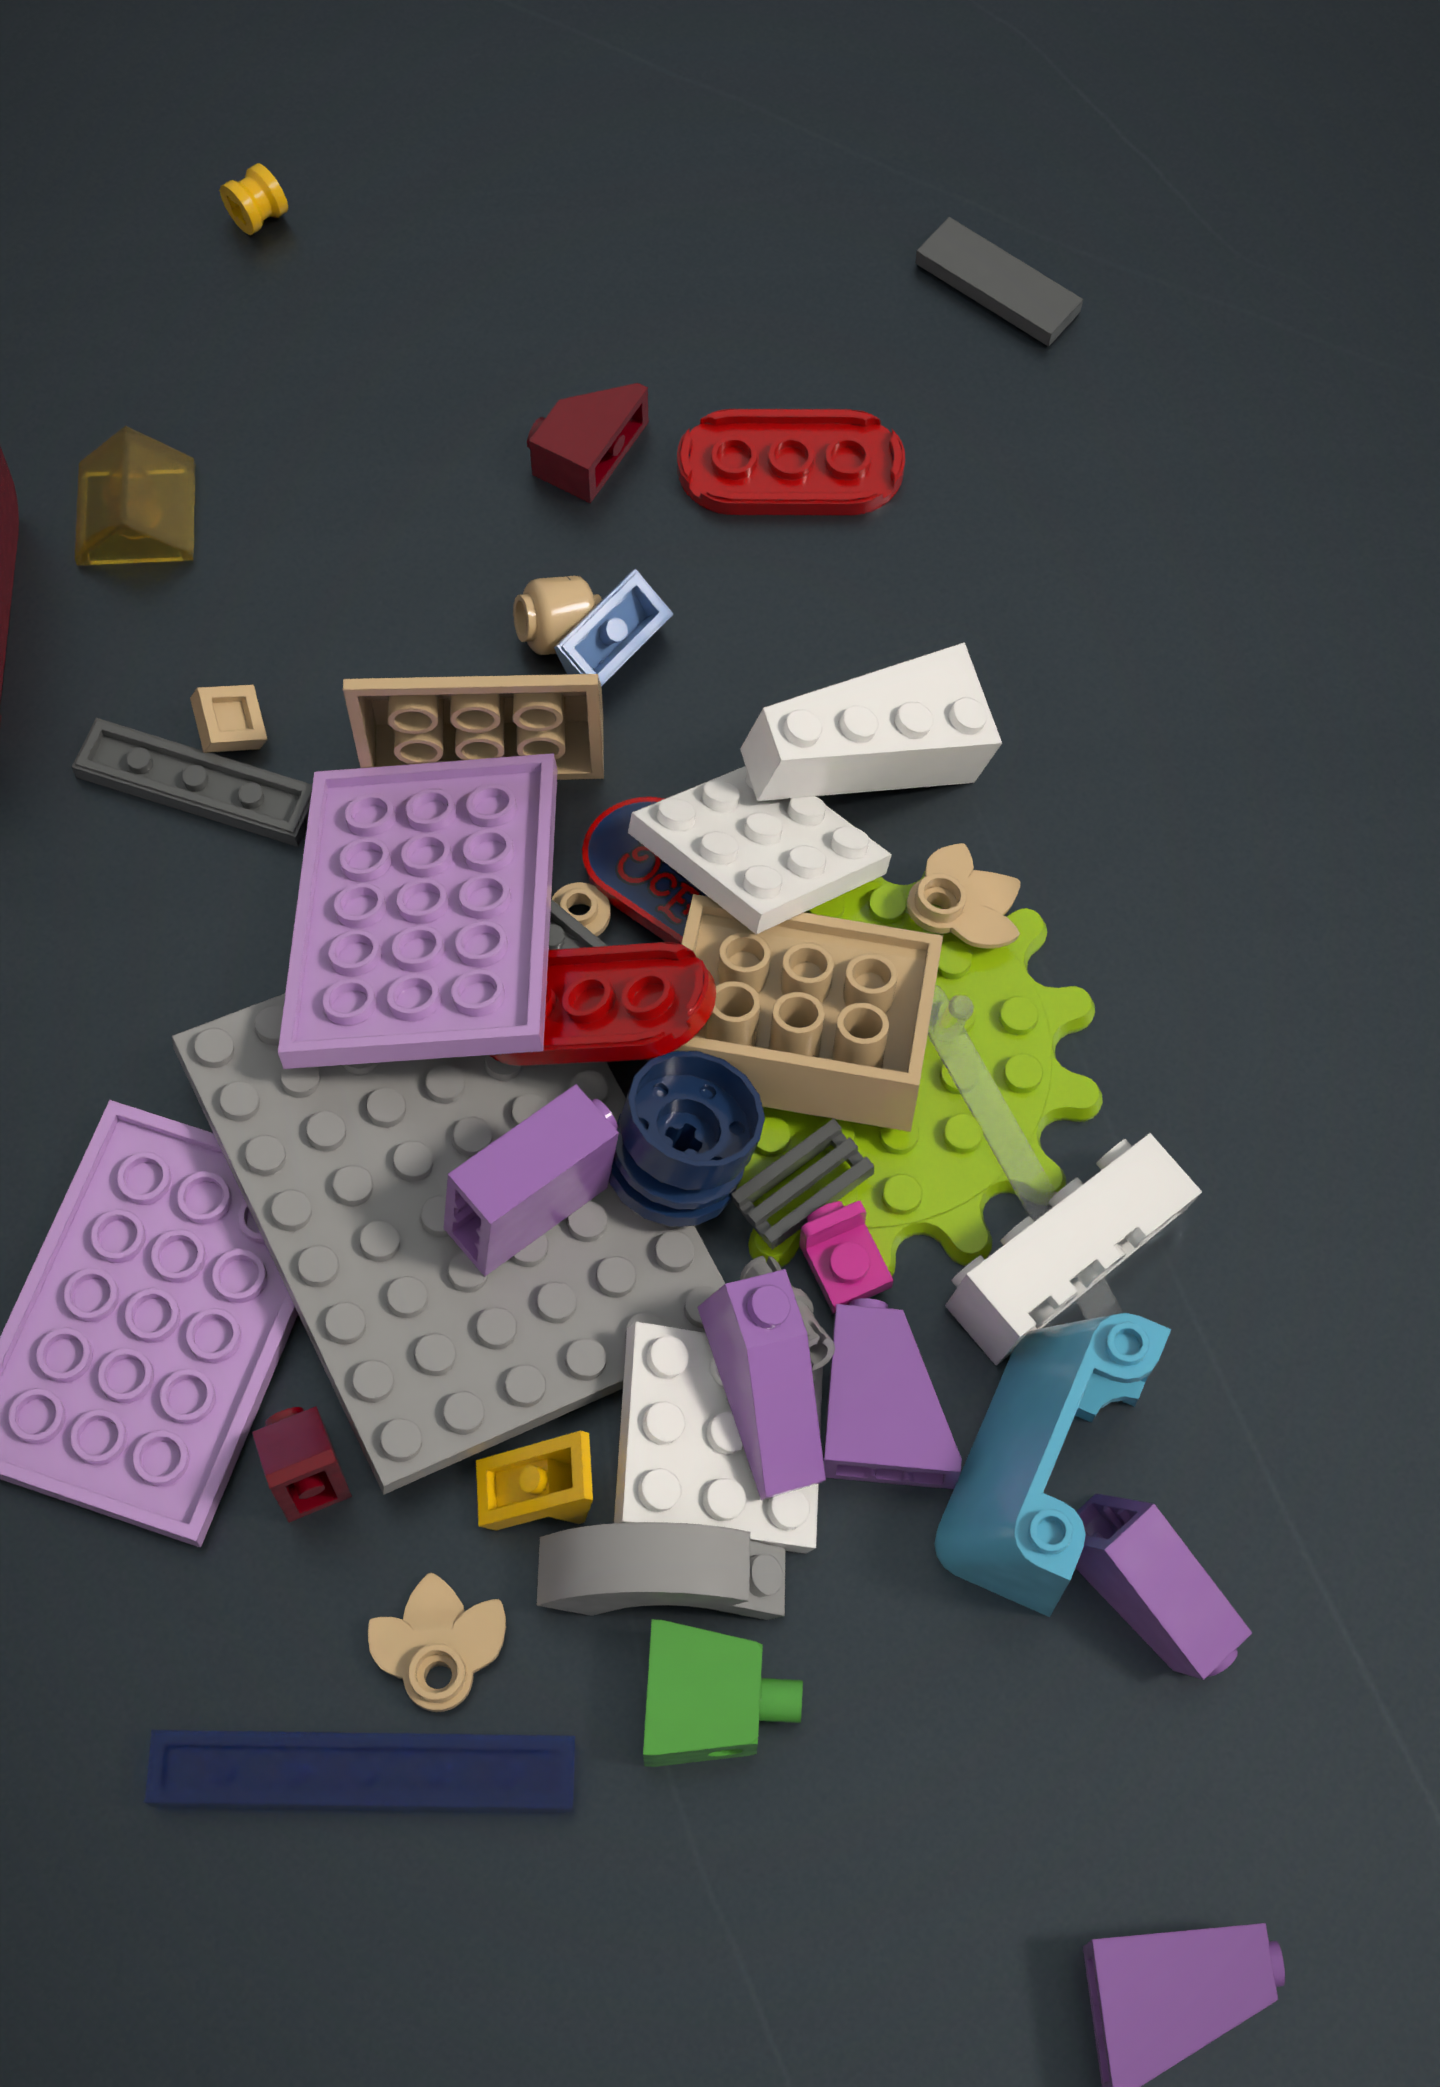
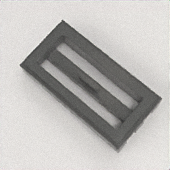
[731,1118,874,1250]

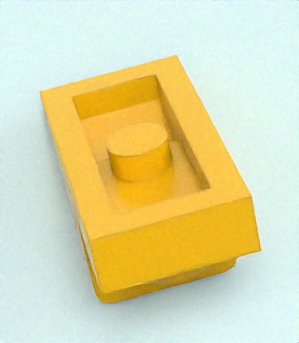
[476,1431,593,1530]

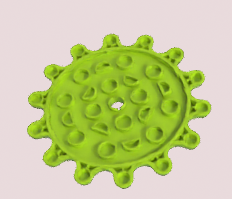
[736,872,1103,1277]

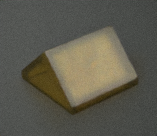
[75,426,195,565]

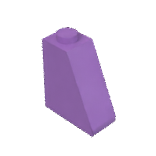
[823,1298,962,1489]
[1076,1493,1252,1680]
[1083,1923,1285,2087]

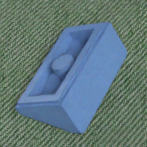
[554,569,673,686]

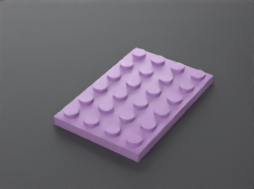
[278,753,558,1069]
[0,1100,298,1548]

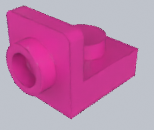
[799,1201,894,1314]

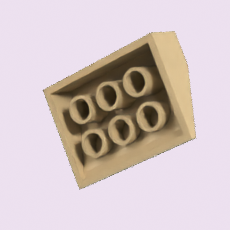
[343,674,604,780]
[674,894,943,1132]

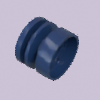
[609,1051,765,1227]

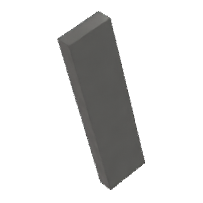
[72,718,312,847]

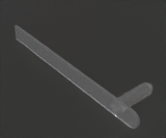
[928,985,1123,1320]

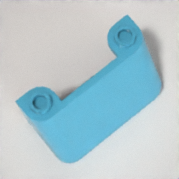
[934,1313,1171,1617]

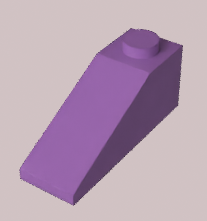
[697,1269,826,1500]

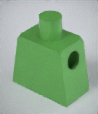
[643,1619,803,1767]

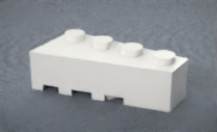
[740,642,1002,801]
[945,1133,1202,1366]

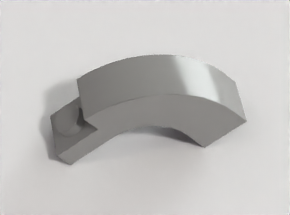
[537,1522,785,1620]

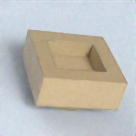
[190,685,268,753]

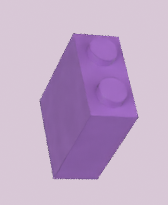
[443,1084,619,1277]

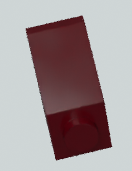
[527,383,649,504]
[252,1406,352,1523]

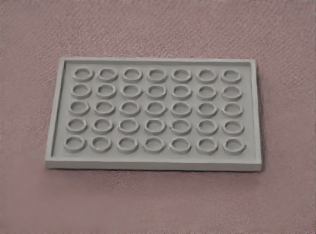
[172,993,725,1495]

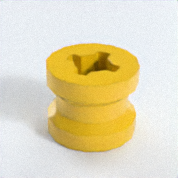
[219,163,289,235]

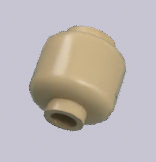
[513,576,602,655]

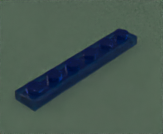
[145,1730,576,1812]

